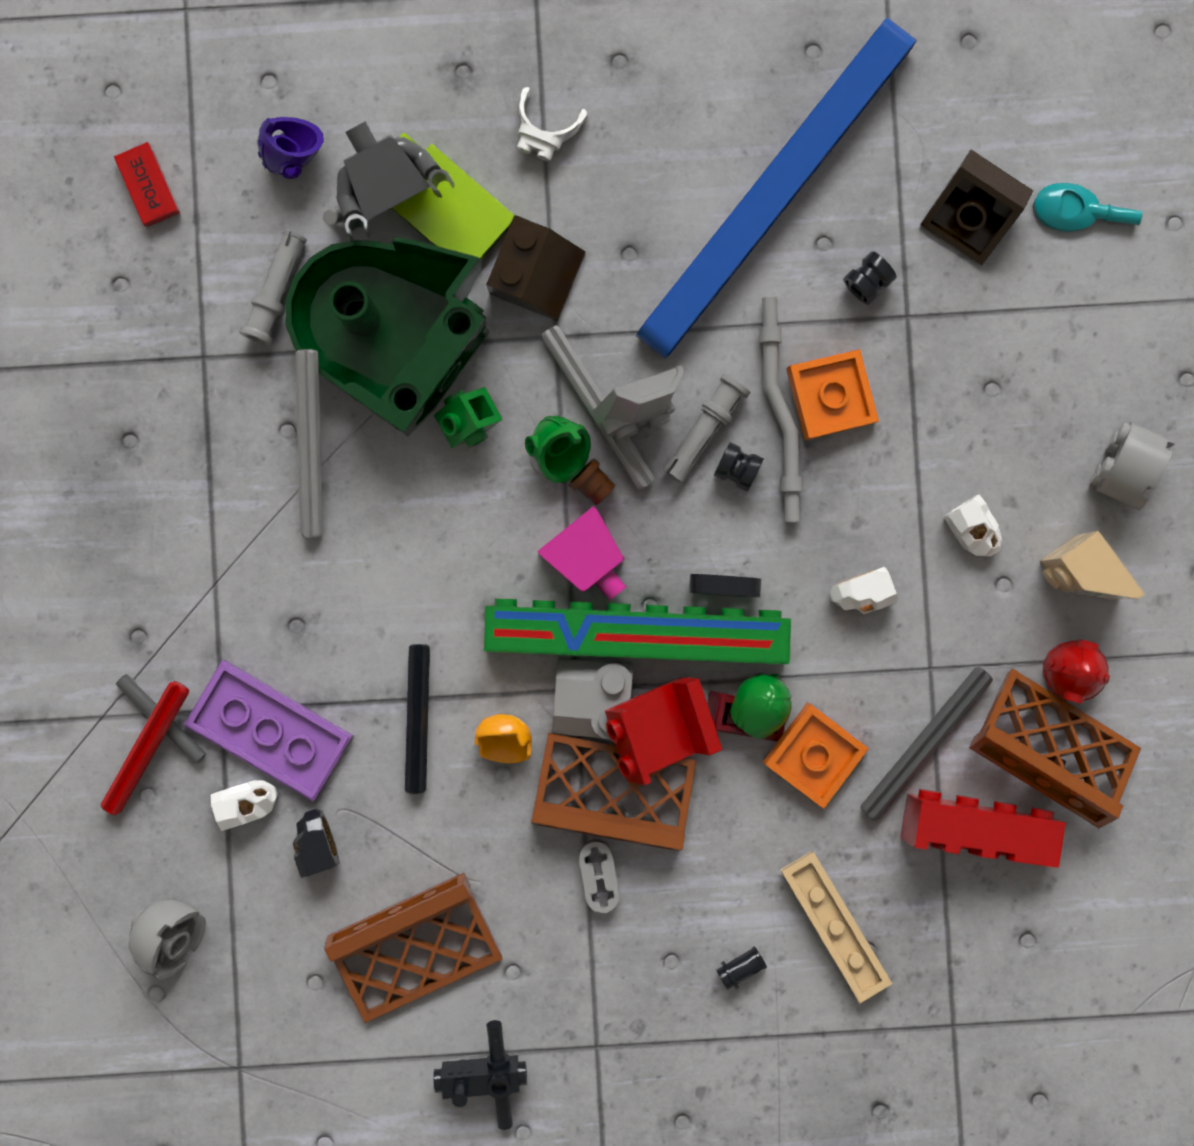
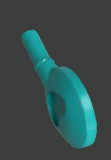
[1033,183,1143,232]

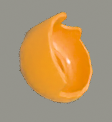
[474,713,532,764]

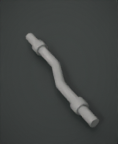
[759,297,803,522]

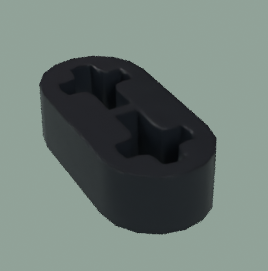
[689,574,762,598]

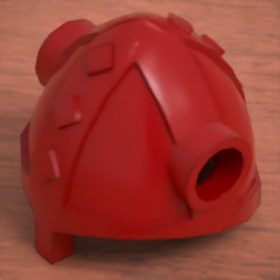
[1042,639,1110,704]

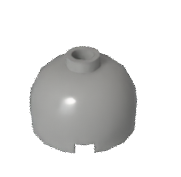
[128,899,206,980]

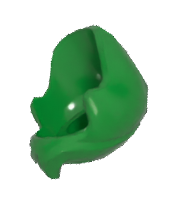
[730,672,792,739]

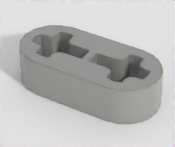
[579,839,619,913]

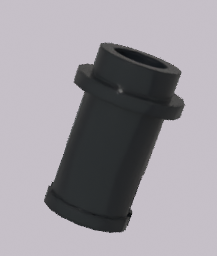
[716,946,767,990]

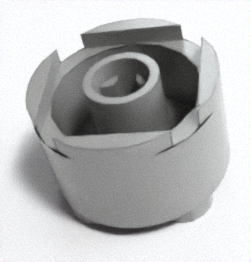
[1090,422,1175,510]

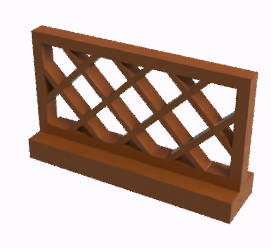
[969,668,1141,828]
[531,733,696,851]
[324,873,503,1023]

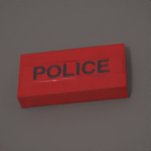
[114,142,181,228]

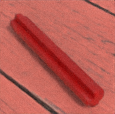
[101,681,189,816]

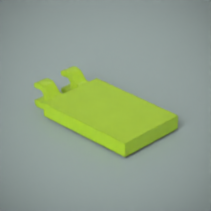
[391,132,514,260]

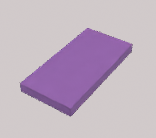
[184,660,354,802]

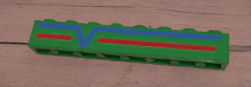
[484,598,791,664]

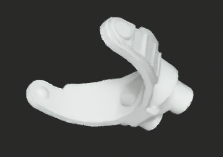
[517,87,588,162]

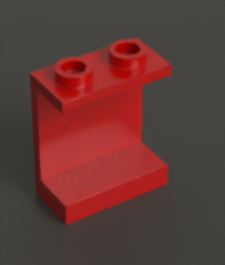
[604,677,723,785]

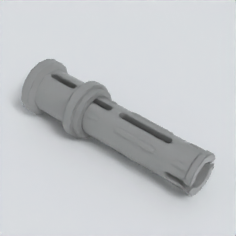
[239,230,307,346]
[663,374,751,483]

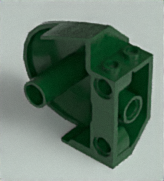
[285,237,489,436]

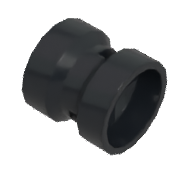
[843,251,897,305]
[713,442,764,492]

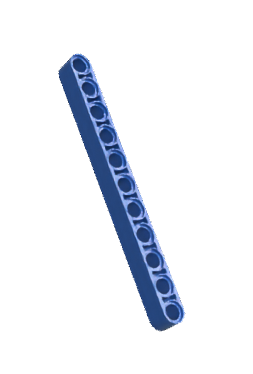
[636,17,917,359]

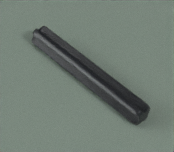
[405,644,430,794]

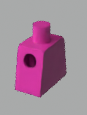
[537,506,627,601]

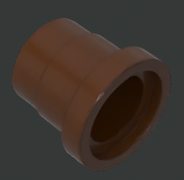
[568,458,616,505]

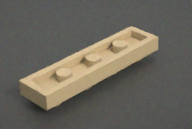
[780,850,892,1003]

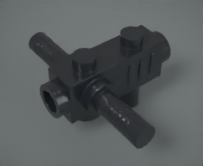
[433,1020,527,1130]

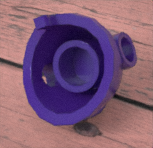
[257,117,324,179]

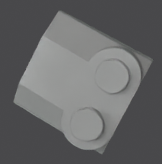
[591,366,685,440]
[552,658,633,740]

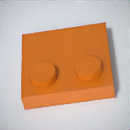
[786,349,879,441]
[762,702,869,809]

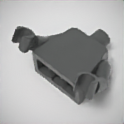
[336,121,455,242]

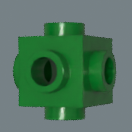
[434,387,503,448]

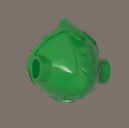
[525,415,591,483]

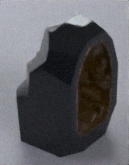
[293,809,340,878]

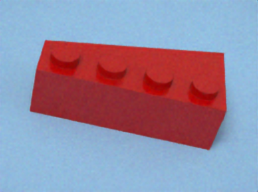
[900,789,1066,868]

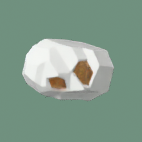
[943,494,1002,557]
[829,567,898,614]
[211,780,278,831]

